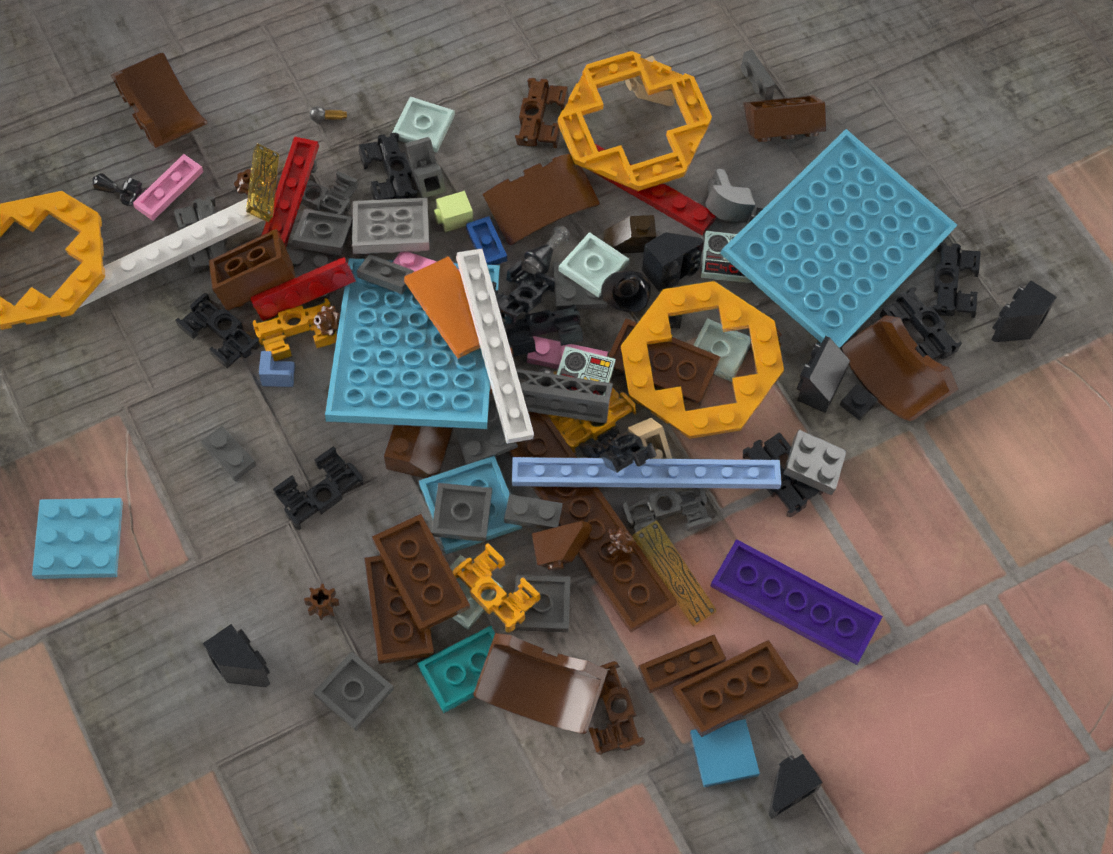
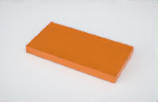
[404,256,481,359]

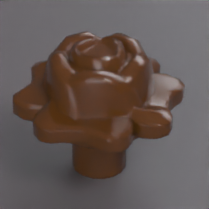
[234,169,264,196]
[314,306,340,335]
[606,528,634,556]

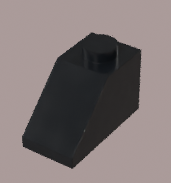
[768,754,823,819]

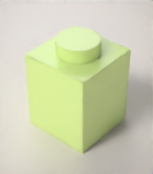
[434,191,473,232]

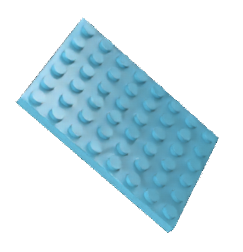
[720,129,957,348]
[325,258,500,429]

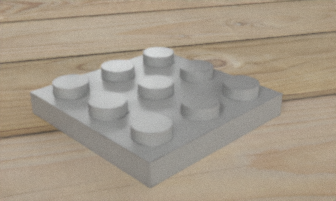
[352,198,429,254]

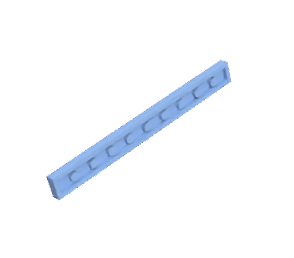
[512,457,781,489]

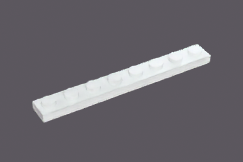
[79,197,263,308]
[456,249,534,444]

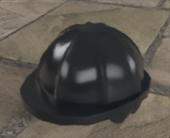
[601,271,651,312]

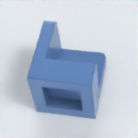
[259,351,295,387]

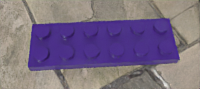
[710,539,883,665]

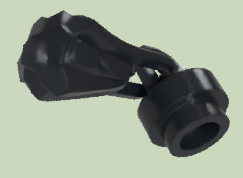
[92,173,143,206]

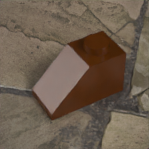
[532,521,592,571]

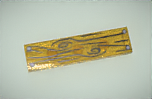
[246,143,279,222]
[633,520,717,627]

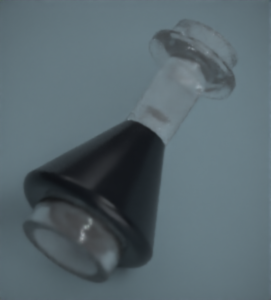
[523,225,570,276]

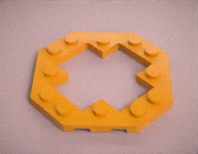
[558,51,712,191]
[0,191,105,330]
[621,281,784,439]

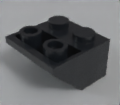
[642,232,704,292]
[991,280,1057,342]
[796,336,850,413]
[203,624,270,687]

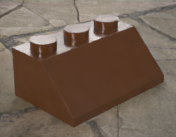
[743,95,826,142]
[209,229,296,311]
[384,425,454,478]

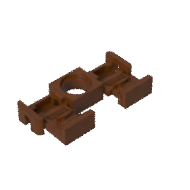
[515,78,569,148]
[588,661,645,755]

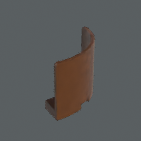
[111,53,208,148]
[482,153,600,245]
[840,316,959,421]
[474,633,608,735]

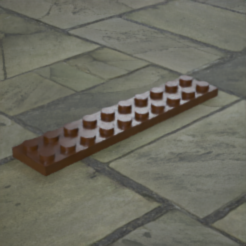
[508,411,677,633]

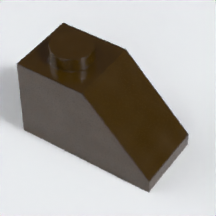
[603,215,656,254]

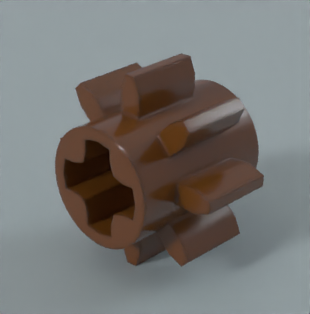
[304,584,340,620]

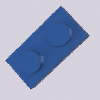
[466,216,507,265]

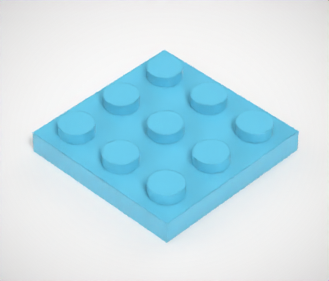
[419,456,522,554]
[32,498,123,579]

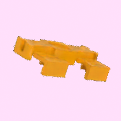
[253,298,337,361]
[548,382,636,454]
[453,543,540,633]

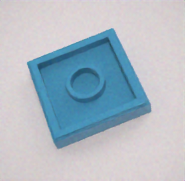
[690,719,760,787]

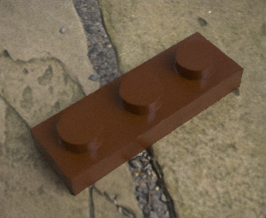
[638,634,726,693]

